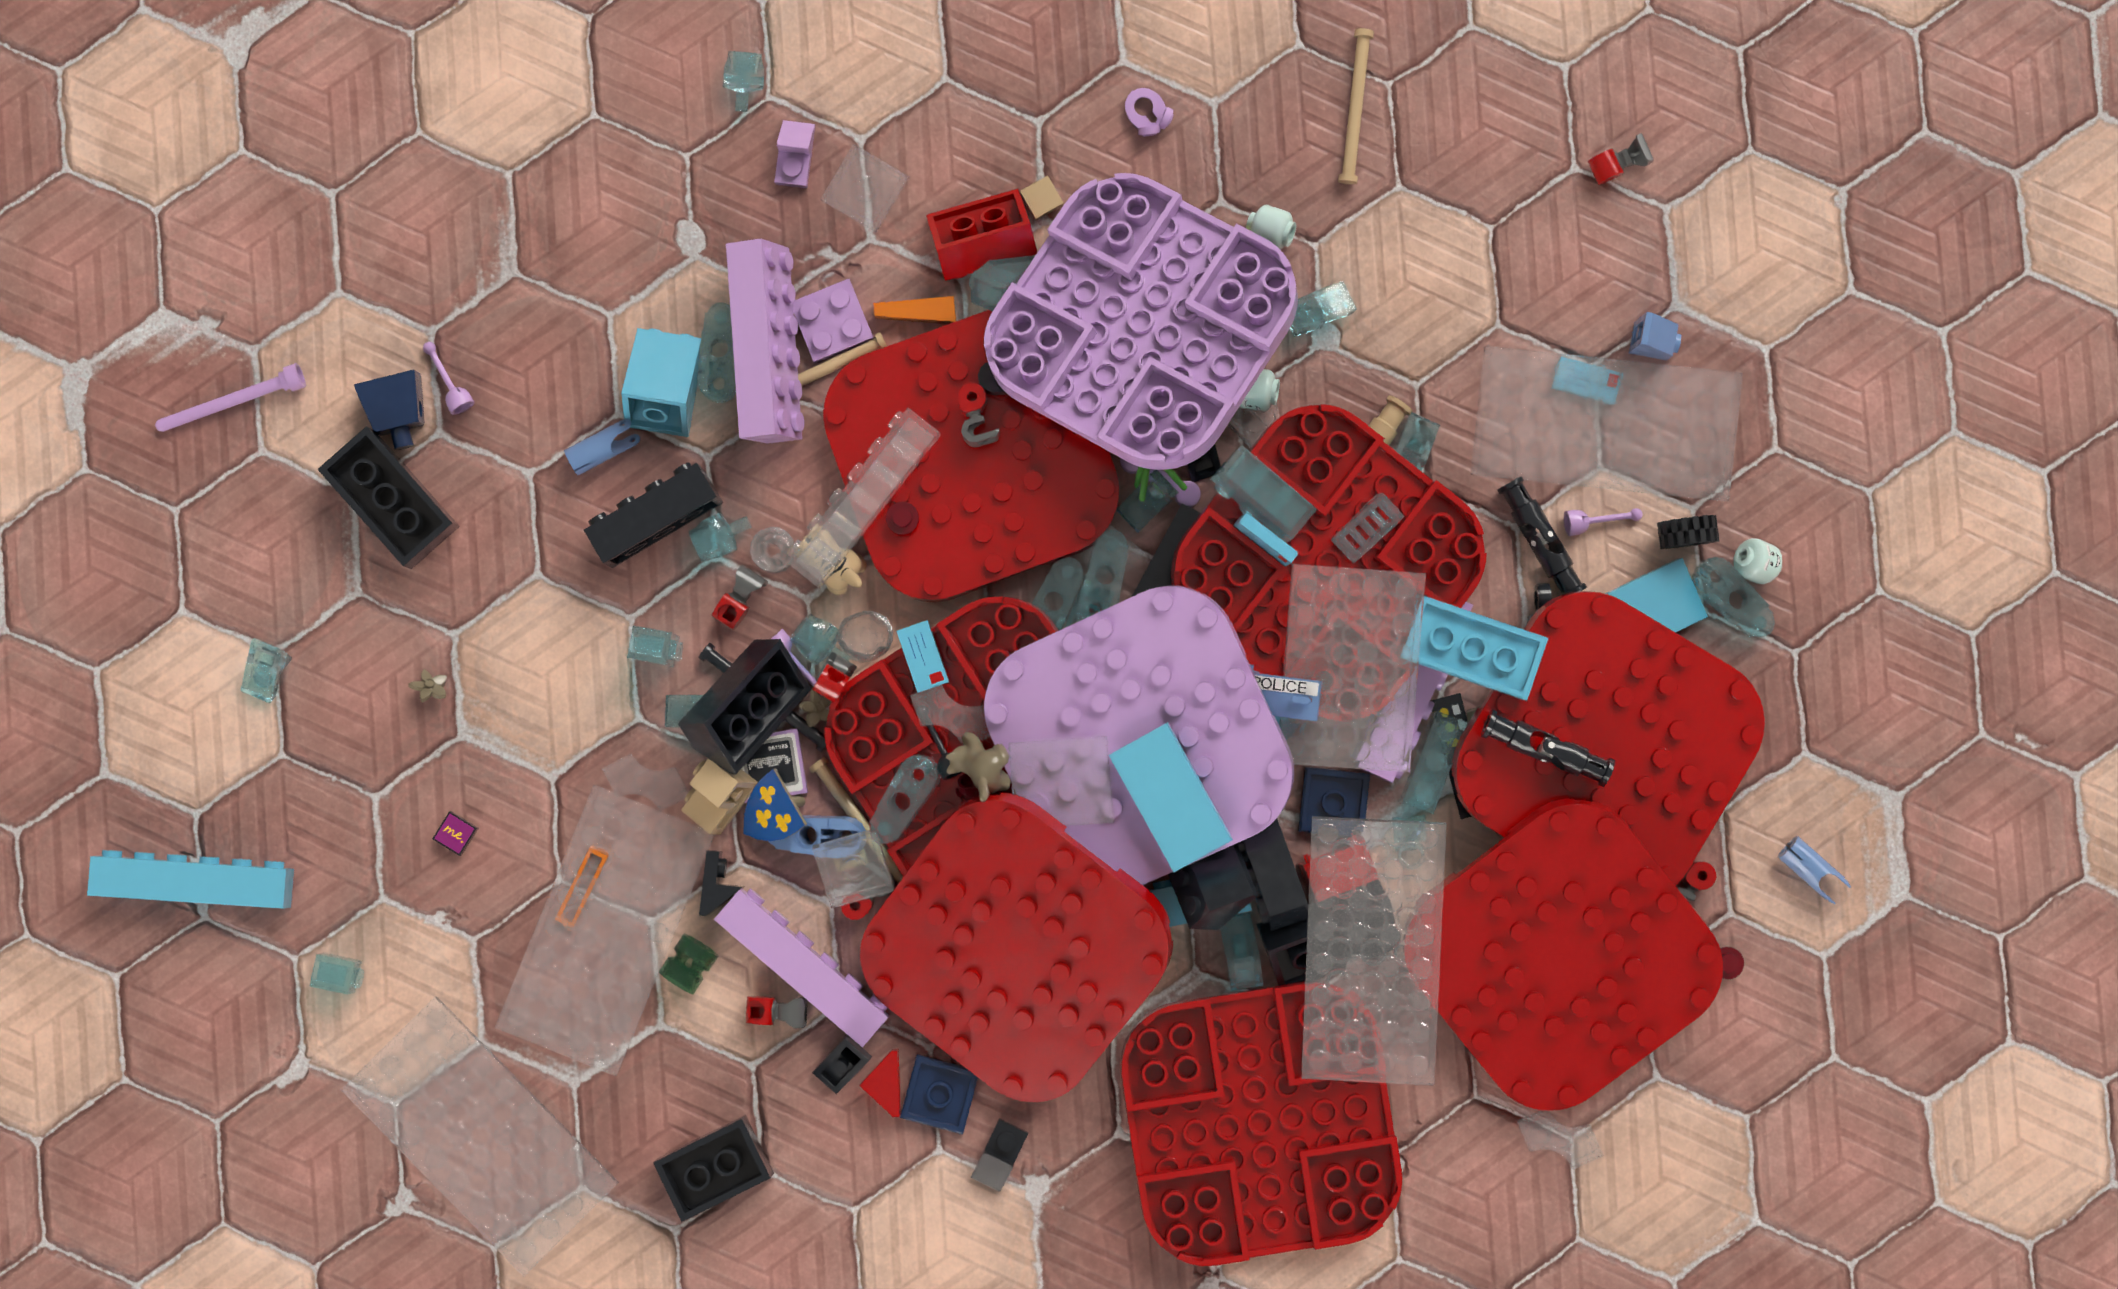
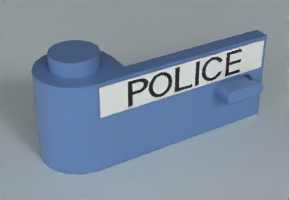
[1249,664,1322,721]

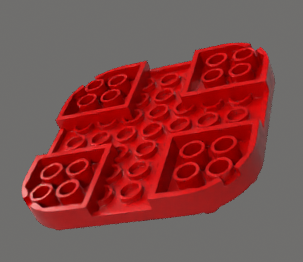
[823,308,1119,602]
[1171,404,1487,721]
[1452,591,1765,885]
[824,596,1059,877]
[860,793,1174,1102]
[1402,798,1723,1111]
[1120,981,1402,1266]

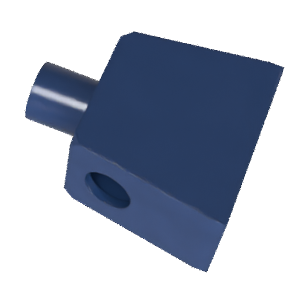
[354,369,425,450]

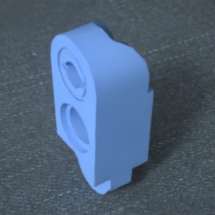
[768,815,867,858]

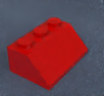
[926,189,1038,281]

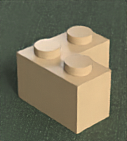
[681,759,758,834]

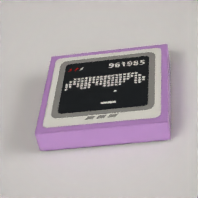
[741,729,808,803]

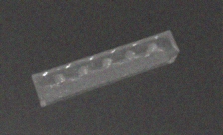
[786,408,940,589]

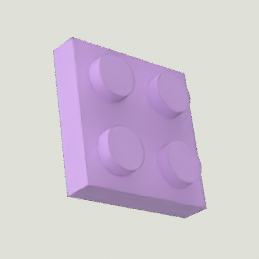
[793,279,874,363]

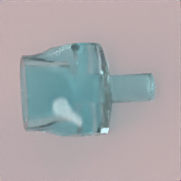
[723,51,764,112]
[688,513,752,561]
[789,613,850,665]

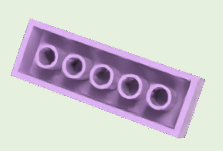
[726,238,805,444]

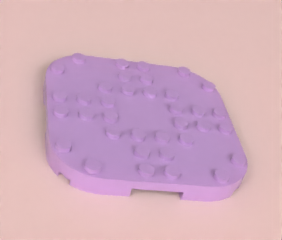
[984,173,1298,470]
[984,586,1294,885]

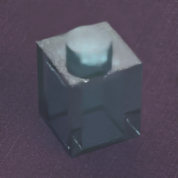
[309,953,364,995]

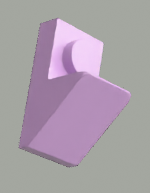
[774,120,815,188]

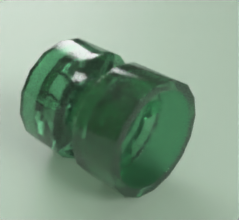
[659,933,719,995]

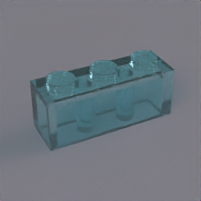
[1211,445,1317,543]
[1399,711,1468,814]

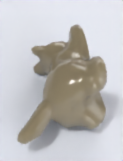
[946,732,1011,802]

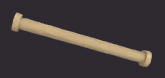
[1338,28,1374,184]
[798,332,887,387]
[809,757,903,884]

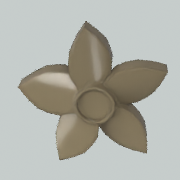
[408,669,447,702]
[799,687,832,727]

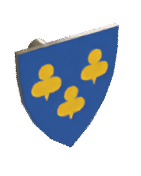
[743,768,807,841]

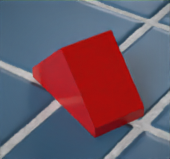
[859,1049,901,1117]

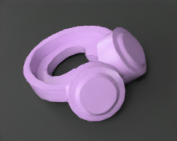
[1125,88,1173,137]

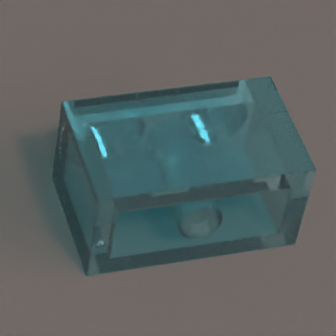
[627,625,683,667]

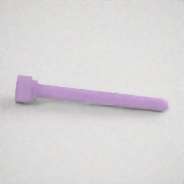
[155,363,306,432]

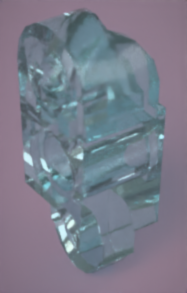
[697,302,736,403]
[1076,530,1129,621]
[1032,557,1084,630]
[1692,557,1775,638]
[869,754,941,844]

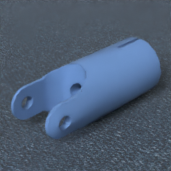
[564,419,640,476]
[1778,836,1851,904]

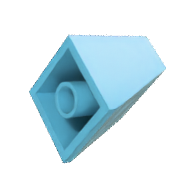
[621,328,703,437]

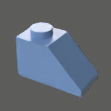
[1629,312,1681,360]

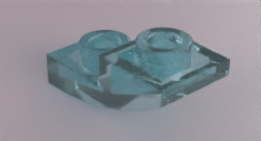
[1290,281,1357,337]

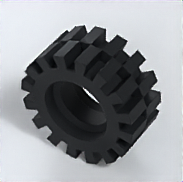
[1657,515,1719,549]

